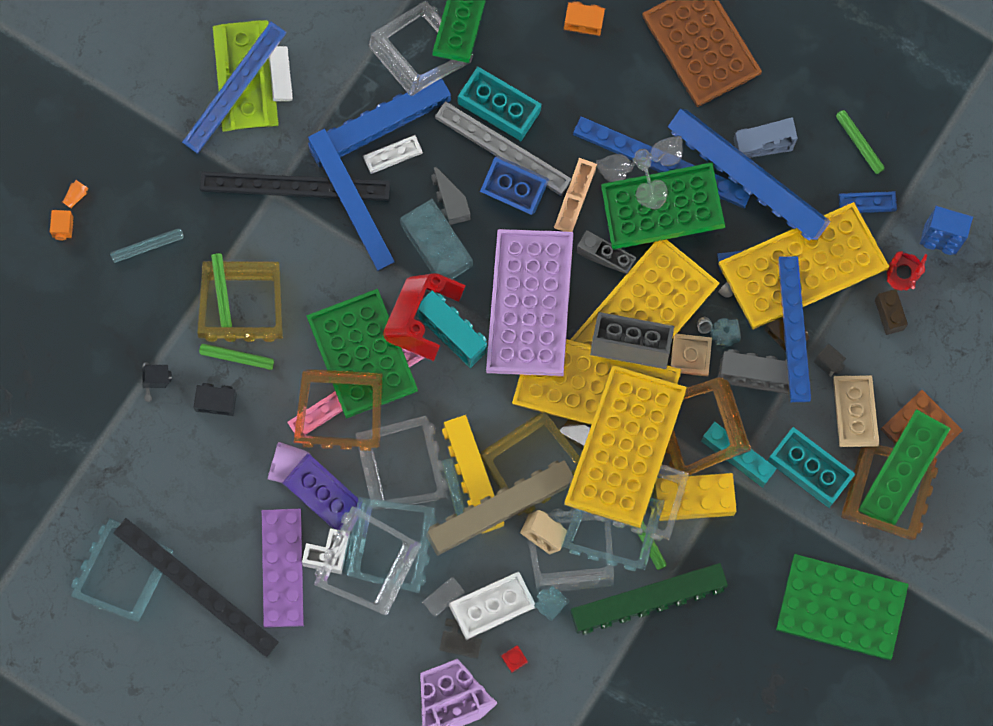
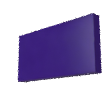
[282,453,364,531]

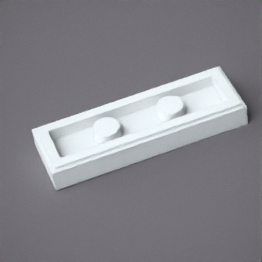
[269,46,293,101]
[363,135,422,174]

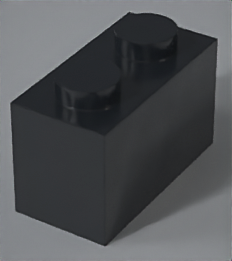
[193,383,237,416]

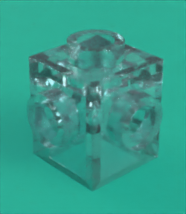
[711,318,741,347]
[534,585,570,621]

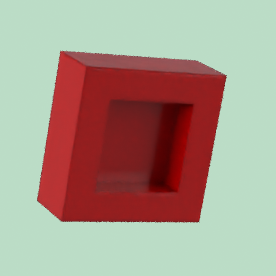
[501,645,528,673]

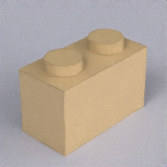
[520,510,569,554]

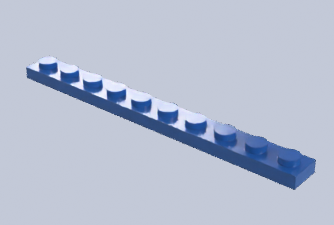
[573,117,750,209]

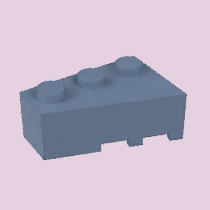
[733,117,798,158]

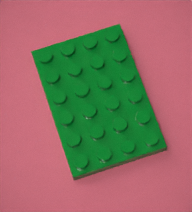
[601,163,725,250]
[306,289,418,419]
[776,554,908,660]

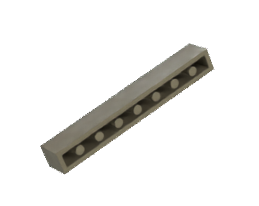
[426,460,574,556]

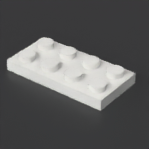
[449,572,536,640]

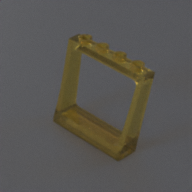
[198,261,283,342]
[480,412,580,516]

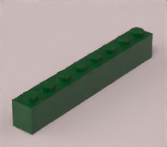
[570,563,728,635]

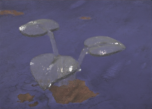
[596,136,683,209]

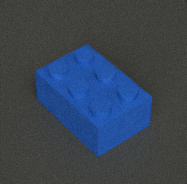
[480,156,549,215]
[920,206,973,255]

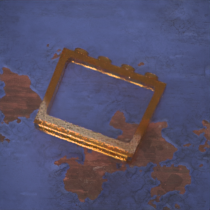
[294,369,383,451]
[666,377,751,477]
[841,445,938,540]

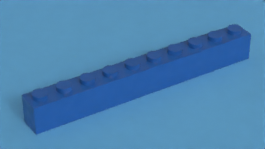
[668,109,831,240]

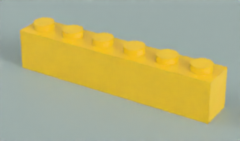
[441,415,504,534]

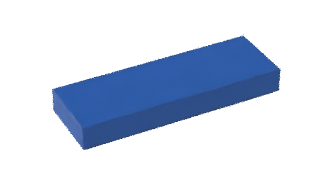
[838,191,897,213]

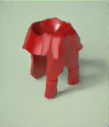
[886,251,927,291]

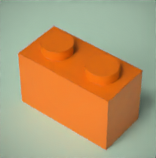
[564,2,605,36]

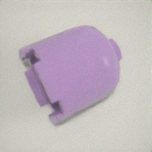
[268,442,312,483]

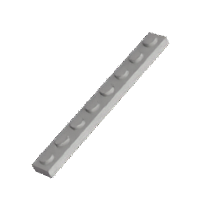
[435,101,572,196]

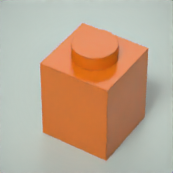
[50,210,74,240]

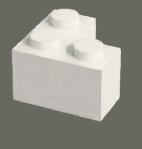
[302,528,350,574]

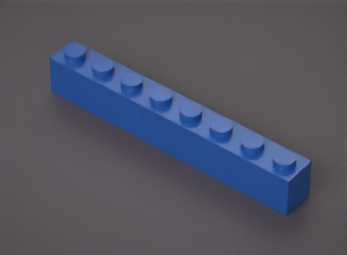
[308,76,451,168]

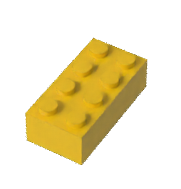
[654,473,736,521]

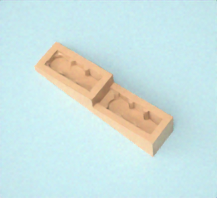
[554,158,597,232]

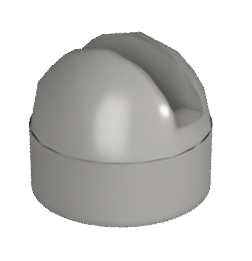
[718,282,734,297]
[697,317,713,334]

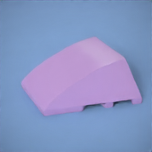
[420,659,497,726]

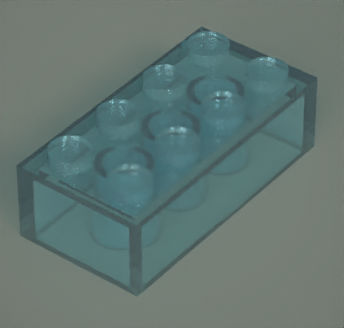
[400,199,473,279]

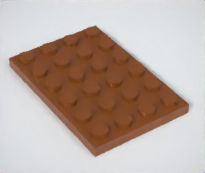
[642,0,762,107]

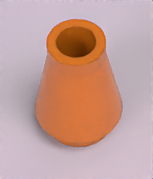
[63,180,89,209]

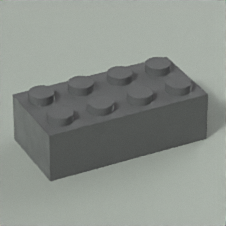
[590,312,674,369]
[717,350,790,394]

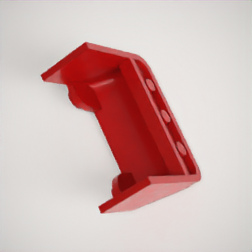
[383,273,466,361]

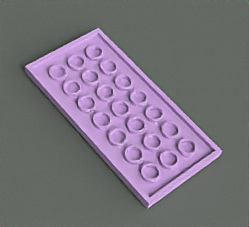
[486,229,573,376]

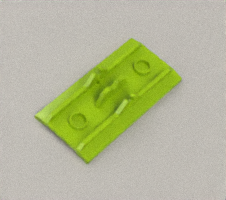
[213,21,279,132]

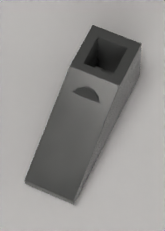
[431,167,471,225]
[576,230,636,274]

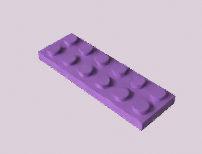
[262,509,304,628]

